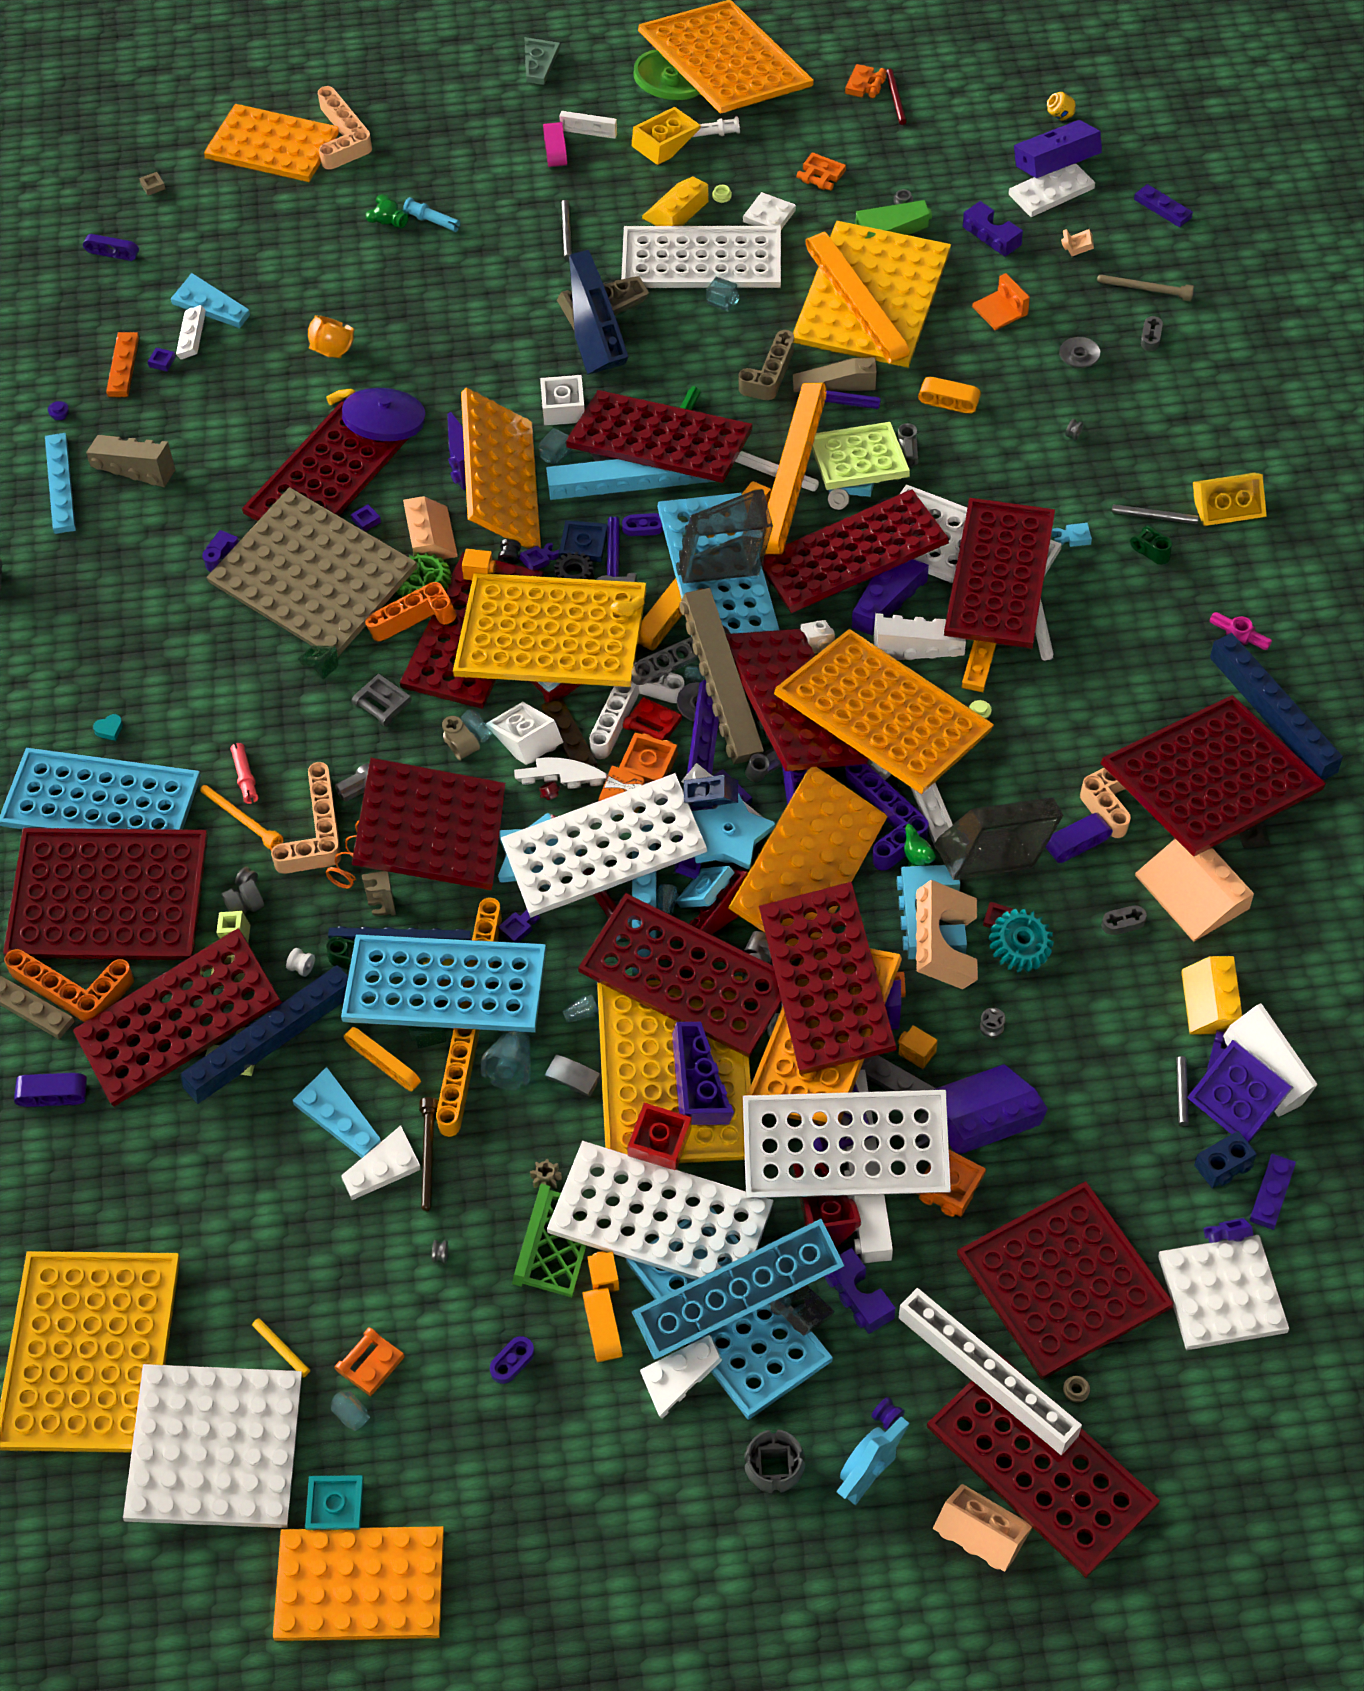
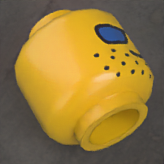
[1047,92,1076,121]

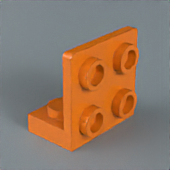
[972,273,1030,330]

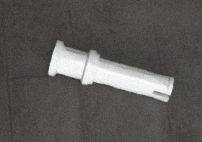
[693,116,740,137]

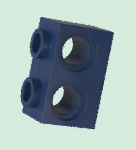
[684,775,738,808]
[1194,1131,1257,1188]

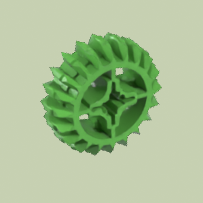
[396,552,452,598]

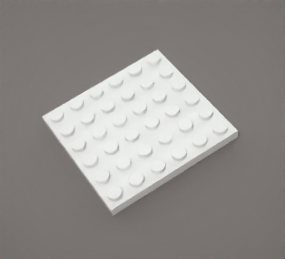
[123,1364,302,1528]

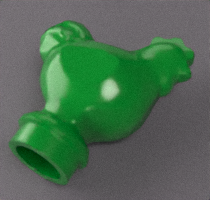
[366,194,408,228]
[904,824,936,867]

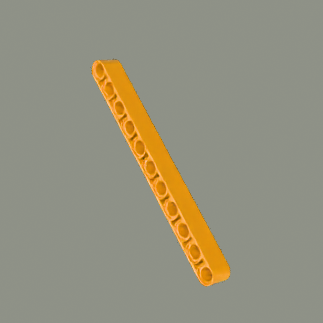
[758,382,826,555]
[638,481,772,651]
[436,898,502,1137]

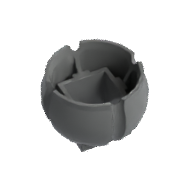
[744,1429,805,1493]

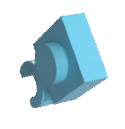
[1052,523,1092,547]

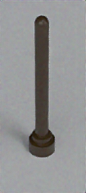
[419,1097,439,1211]

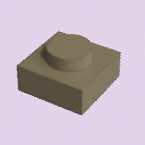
[139,172,165,195]

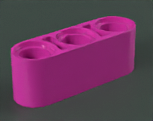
[543,122,567,167]

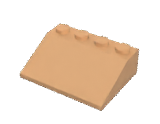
[1135,839,1254,942]

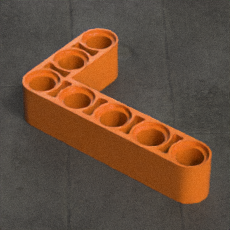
[4,949,134,1022]

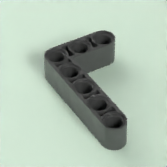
[631,626,731,685]

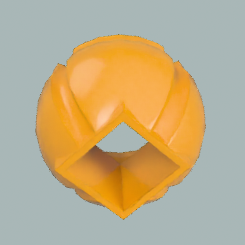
[308,315,355,358]

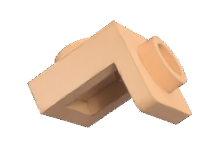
[1061,229,1094,256]

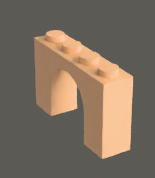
[916,880,978,989]

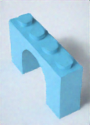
[897,864,967,959]

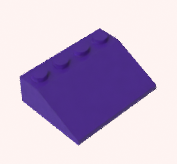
[933,1064,1048,1155]

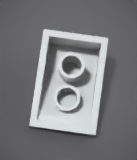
[486,702,563,765]

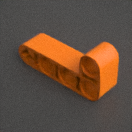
[365,582,457,641]

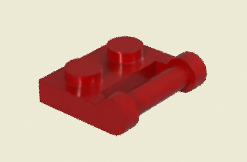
[623,697,682,741]

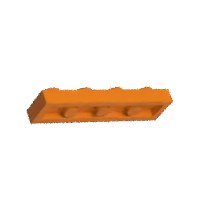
[106,332,139,397]

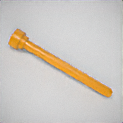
[200,785,284,851]

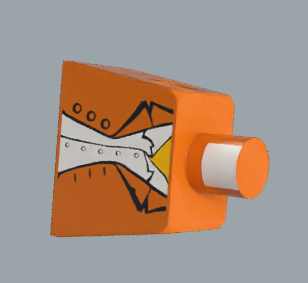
[598,766,645,816]

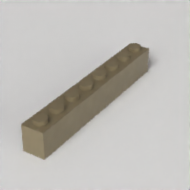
[679,588,764,765]

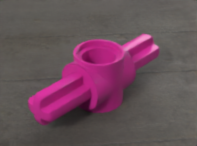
[1210,612,1272,650]

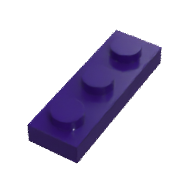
[1134,184,1193,228]
[1249,1154,1296,1230]

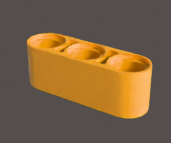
[918,377,981,414]
[582,1287,623,1363]

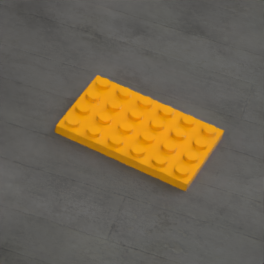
[204,104,339,182]
[273,1526,444,1641]

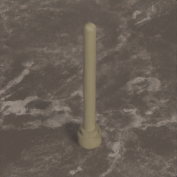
[1097,275,1194,302]

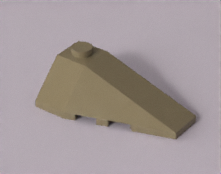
[793,357,876,392]

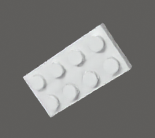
[1009,163,1095,217]

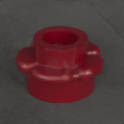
[539,781,561,800]

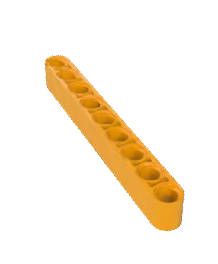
[805,232,910,364]

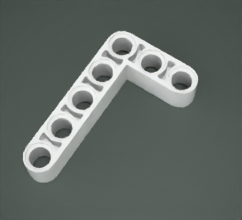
[589,662,684,759]

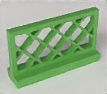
[512,1184,586,1298]

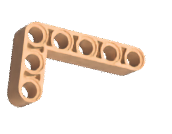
[318,86,372,169]
[271,762,341,874]
[1080,768,1131,838]

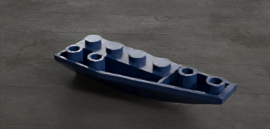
[569,250,628,375]

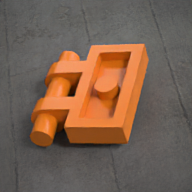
[845,64,887,98]
[796,152,846,191]

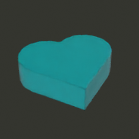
[93,714,123,741]

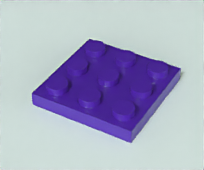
[1187,1040,1294,1143]

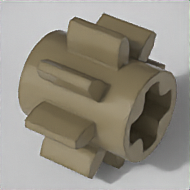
[530,1159,562,1189]

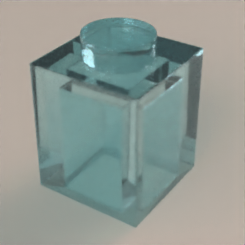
[707,276,739,311]
[539,428,572,466]

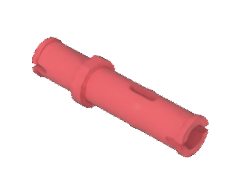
[230,743,258,804]

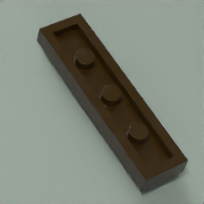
[541,697,597,768]

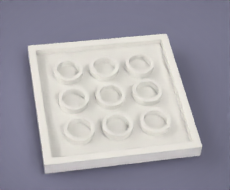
[1158,1235,1289,1350]

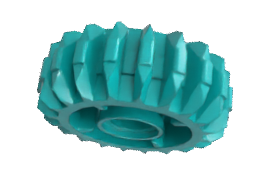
[989,909,1054,973]

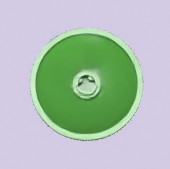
[633,49,700,100]

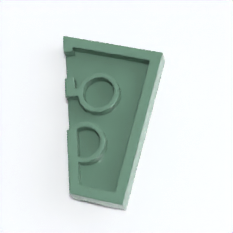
[524,37,560,85]

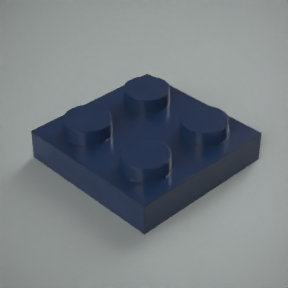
[559,520,608,562]

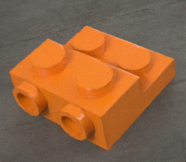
[619,732,678,783]
[916,1150,986,1217]

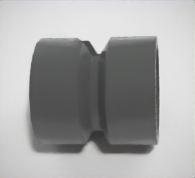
[221,880,265,916]

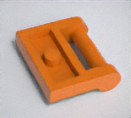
[334,1327,404,1397]

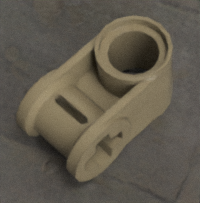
[442,716,480,760]

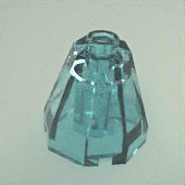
[481,1031,531,1091]

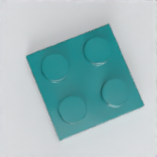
[305,1475,364,1530]

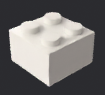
[540,375,585,426]

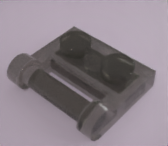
[770,1285,835,1336]

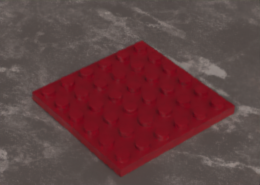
[352,757,506,890]
[957,1181,1174,1380]

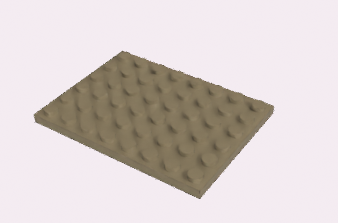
[206,487,418,660]

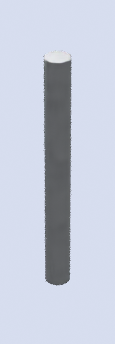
[561,200,572,260]
[1112,504,1198,524]

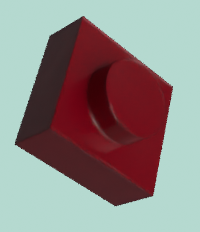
[983,902,1013,928]

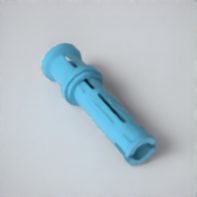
[403,197,460,232]

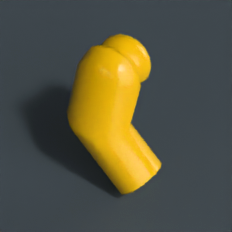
[326,389,356,406]
[611,596,645,616]

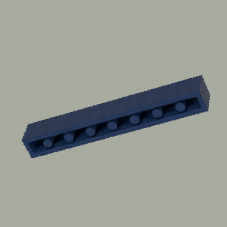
[1210,633,1343,780]
[181,965,348,1104]

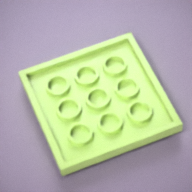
[812,422,910,490]

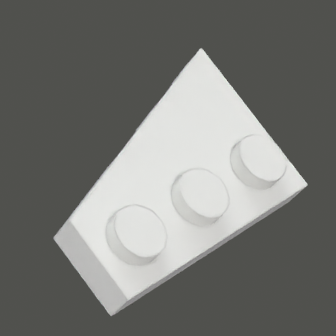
[341,1126,421,1200]
[640,1335,722,1419]

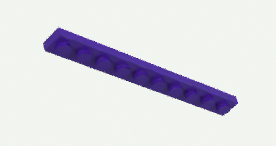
[674,680,719,879]

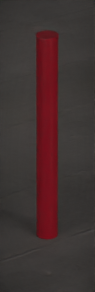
[886,69,907,125]

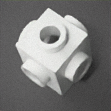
[800,620,835,653]

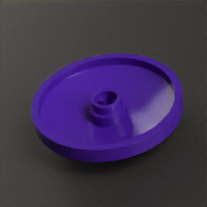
[342,388,425,441]

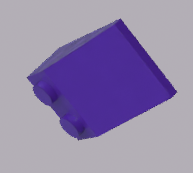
[447,412,466,490]

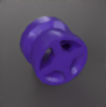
[871,1397,905,1430]

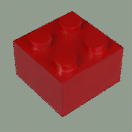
[627,1103,692,1170]

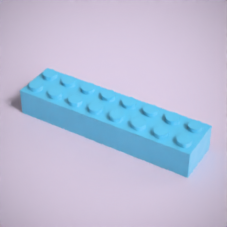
[632,1219,844,1360]

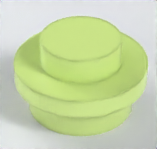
[712,185,732,203]
[969,700,992,719]

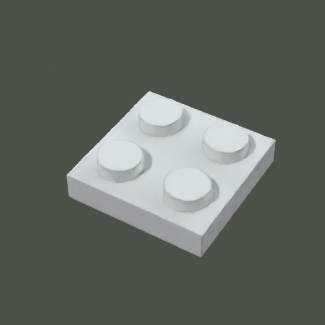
[743,192,796,229]

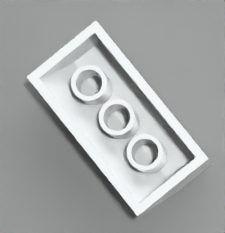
[1223,1003,1318,1117]

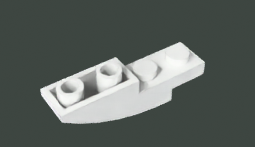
[514,757,608,789]

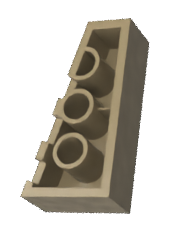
[557,276,649,329]
[86,435,176,487]

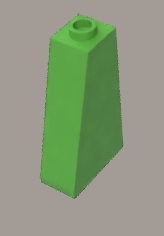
[855,200,932,239]

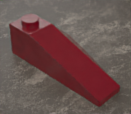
[680,870,748,945]
[792,1163,861,1247]

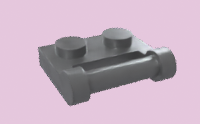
[352,674,411,727]

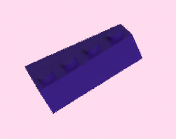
[852,559,929,635]
[672,1022,734,1125]

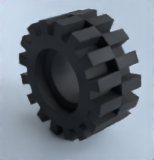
[554,552,594,580]

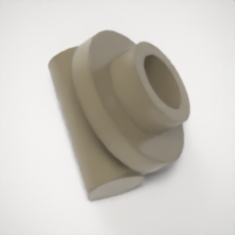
[828,488,850,510]

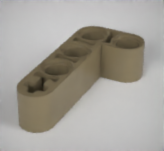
[739,330,794,400]

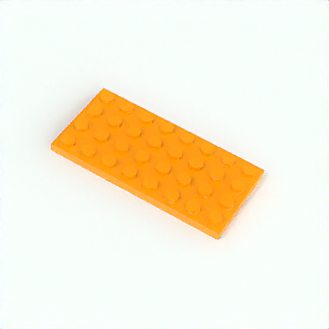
[461,387,541,549]
[728,767,887,946]
[747,936,902,1126]

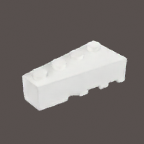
[874,613,966,660]

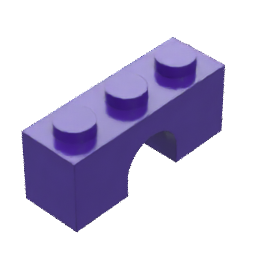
[962,201,1023,257]
[824,1248,896,1334]

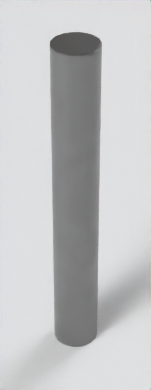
[1176,1056,1189,1126]

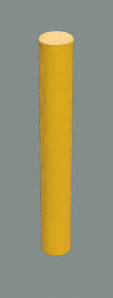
[252,1318,310,1377]

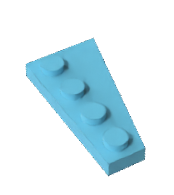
[171,273,250,328]
[292,1067,381,1158]

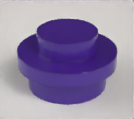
[48,401,69,420]

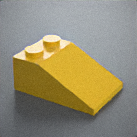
[631,107,701,165]

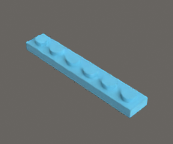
[45,433,76,534]

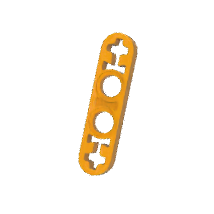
[344,1027,421,1091]

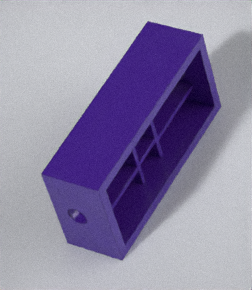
[1014,120,1102,178]

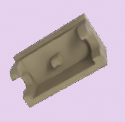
[362,871,396,916]

